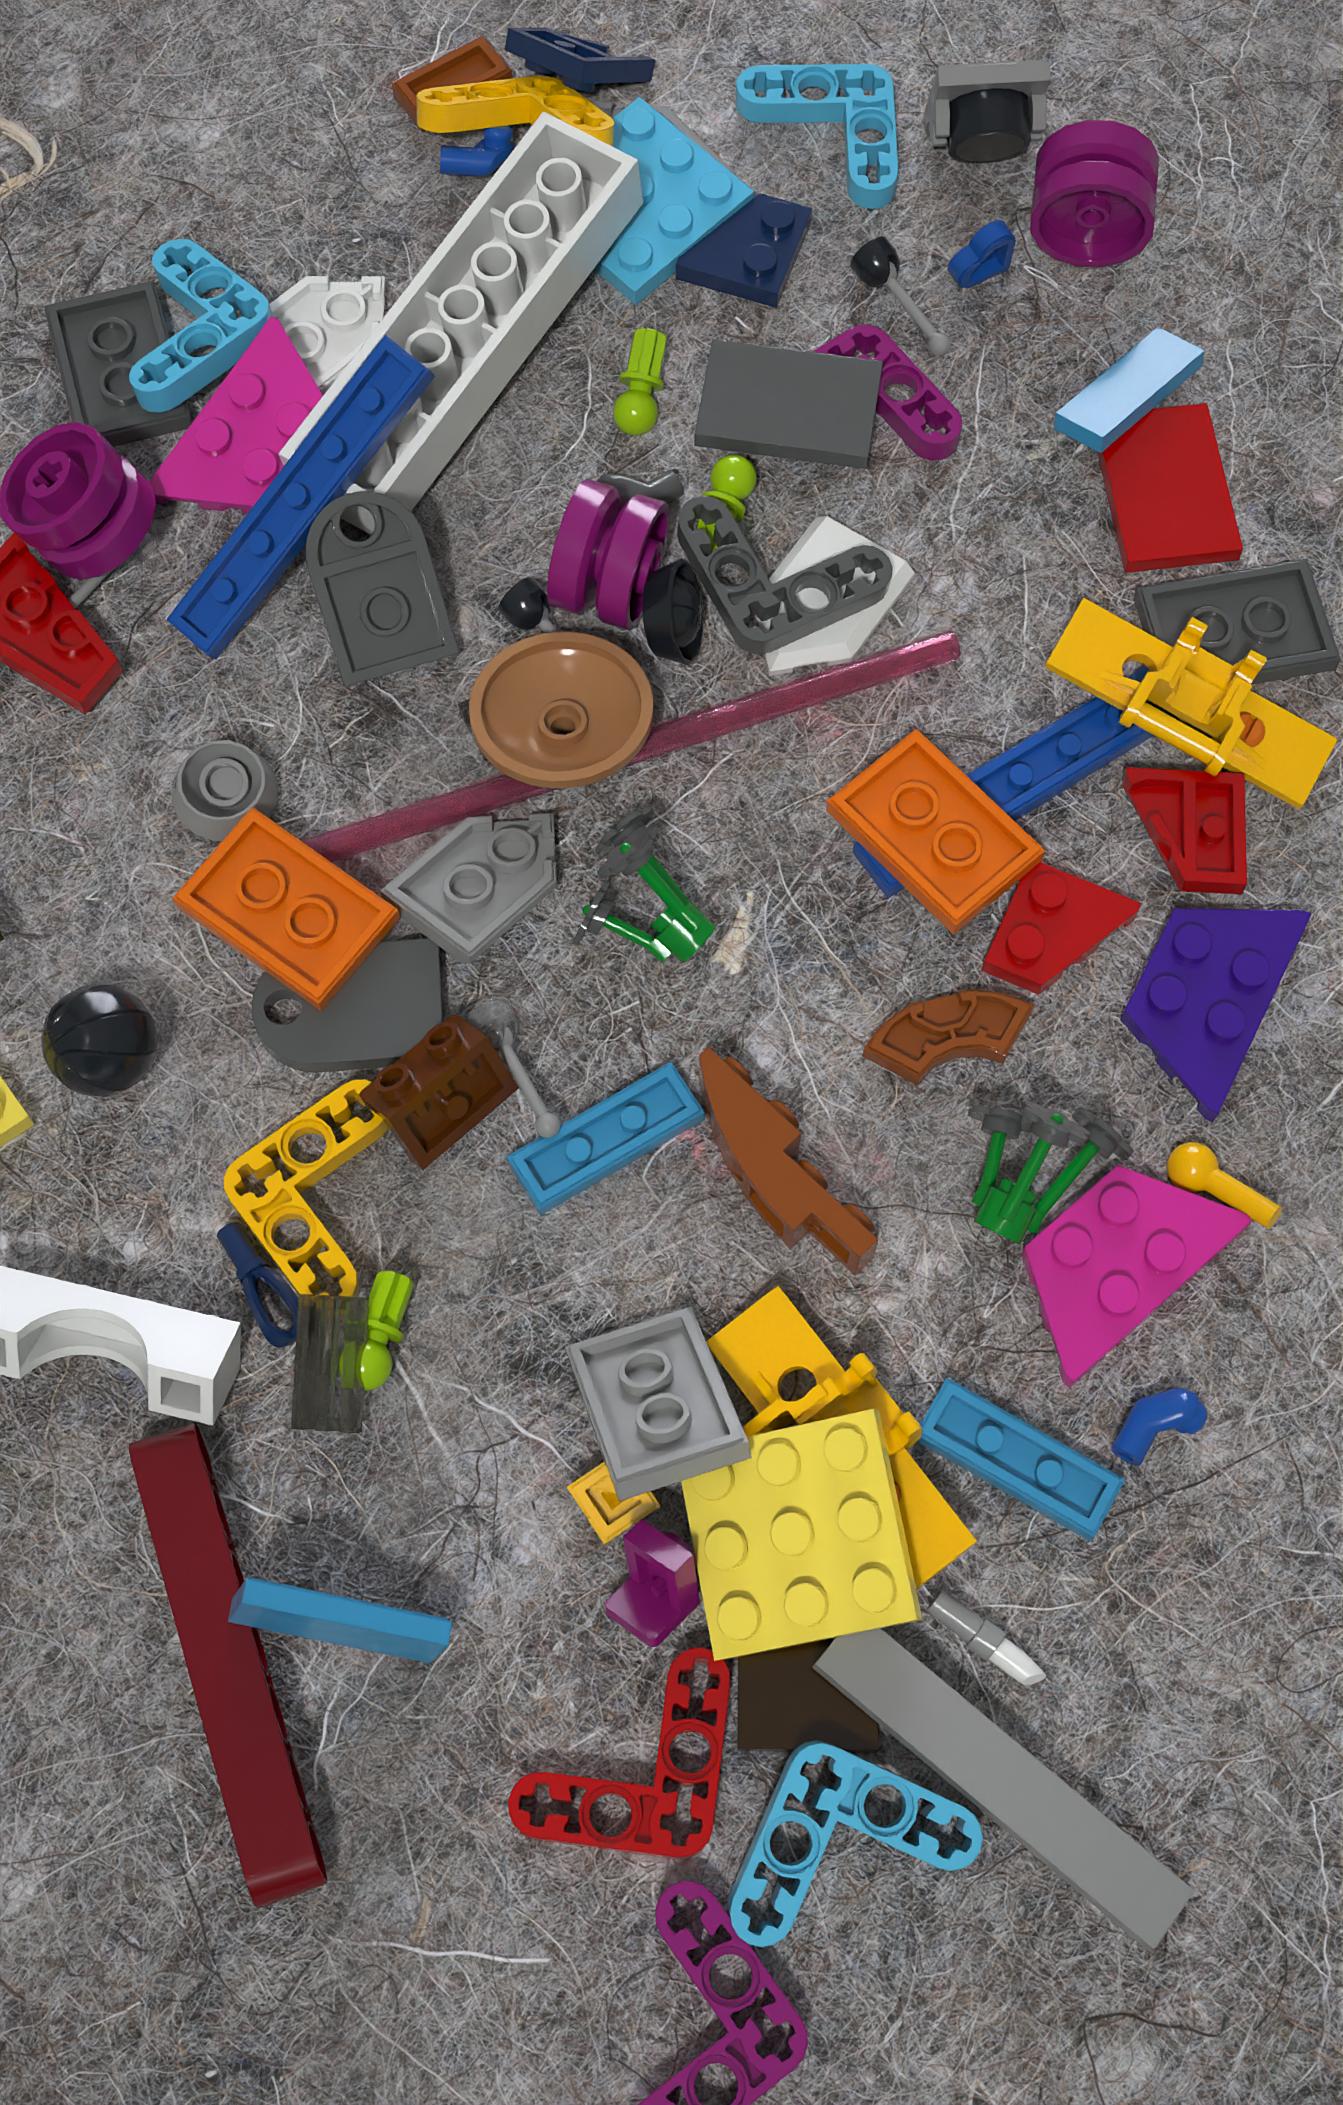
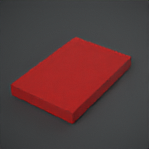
[1097,403,1243,573]

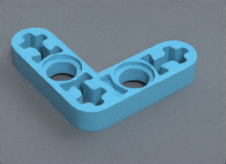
[735,64,898,209]
[129,239,273,413]
[727,1740,983,1947]

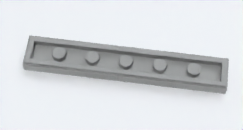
[812,1628,1195,1951]

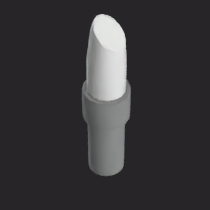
[926,1589,1046,1685]

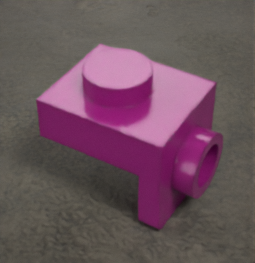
[605,1519,700,1647]

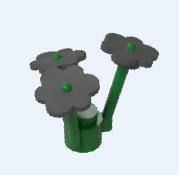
[572,805,716,963]
[967,1100,1133,1245]

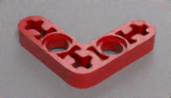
[508,1647,730,1860]

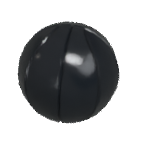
[41,984,157,1097]

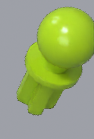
[613,328,667,435]
[695,454,756,554]
[339,1270,414,1391]

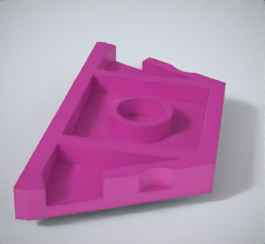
[149,315,323,514]
[1021,1165,1253,1389]

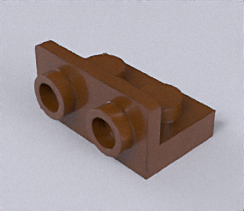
[359,1015,519,1170]

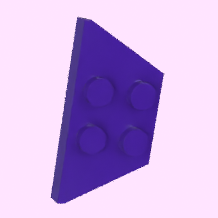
[1120,908,1312,1122]

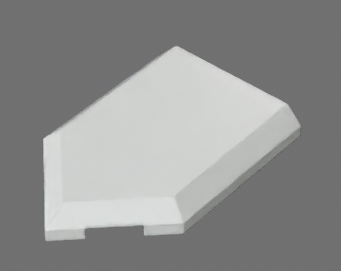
[269,276,386,395]
[755,516,915,676]

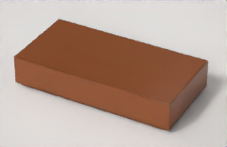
[392,36,512,132]

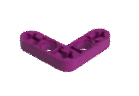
[813,325,962,461]
[637,1881,808,2105]

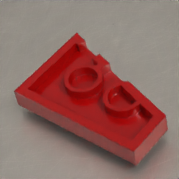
[0,533,123,715]

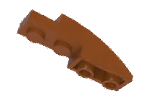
[698,1047,878,1276]

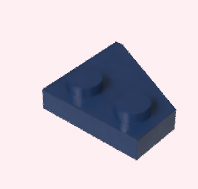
[505,27,655,91]
[676,193,812,308]

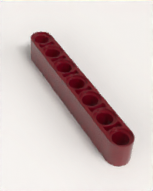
[129,1422,328,1909]

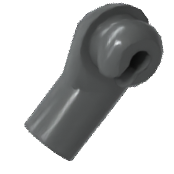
[597,470,684,508]

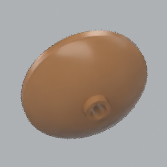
[469,632,653,788]

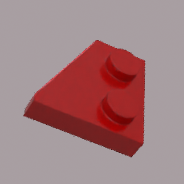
[1122,767,1247,895]
[981,862,1141,995]

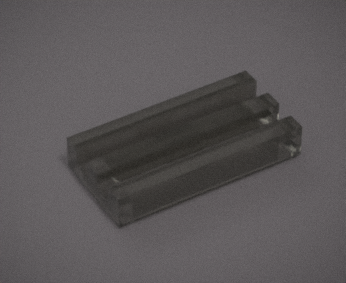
[291,1294,369,1433]

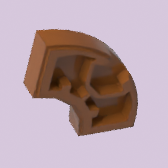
[862,990,1035,1085]

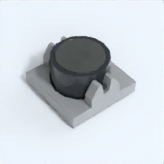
[924,60,1051,163]

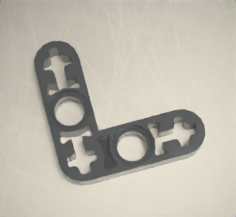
[677,496,893,655]

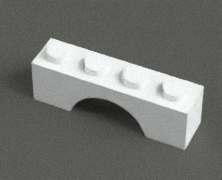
[0,1266,241,1426]

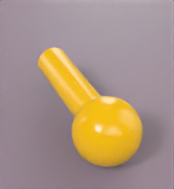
[1167,1142,1282,1229]

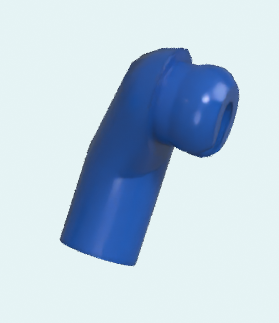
[440,125,515,177]
[1111,1387,1207,1466]

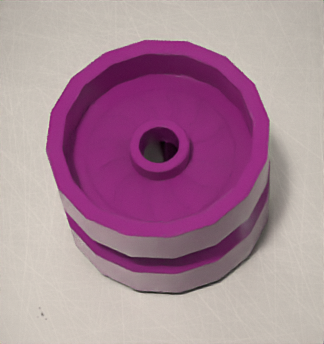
[1030,120,1159,267]
[0,422,156,580]
[547,479,670,631]

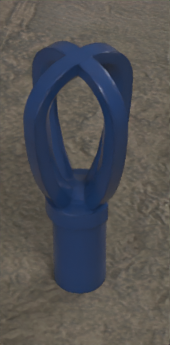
[217,1222,310,1347]

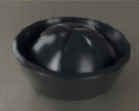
[642,559,703,666]

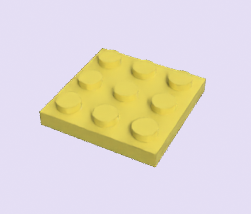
[681,1408,923,1661]

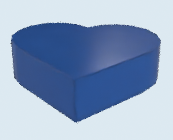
[948,220,1016,288]

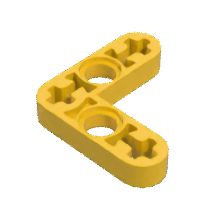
[416,76,615,147]
[224,1079,388,1318]

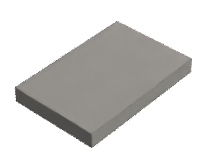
[565,1307,752,1501]

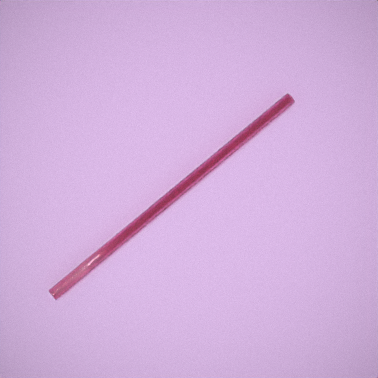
[300,630,961,863]

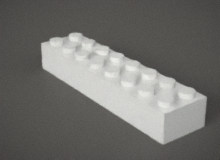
[279,111,643,535]

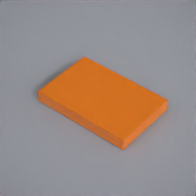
[826,729,1045,935]
[172,807,400,1012]

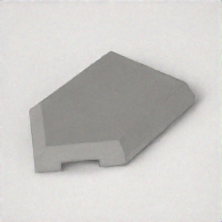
[380,813,557,964]

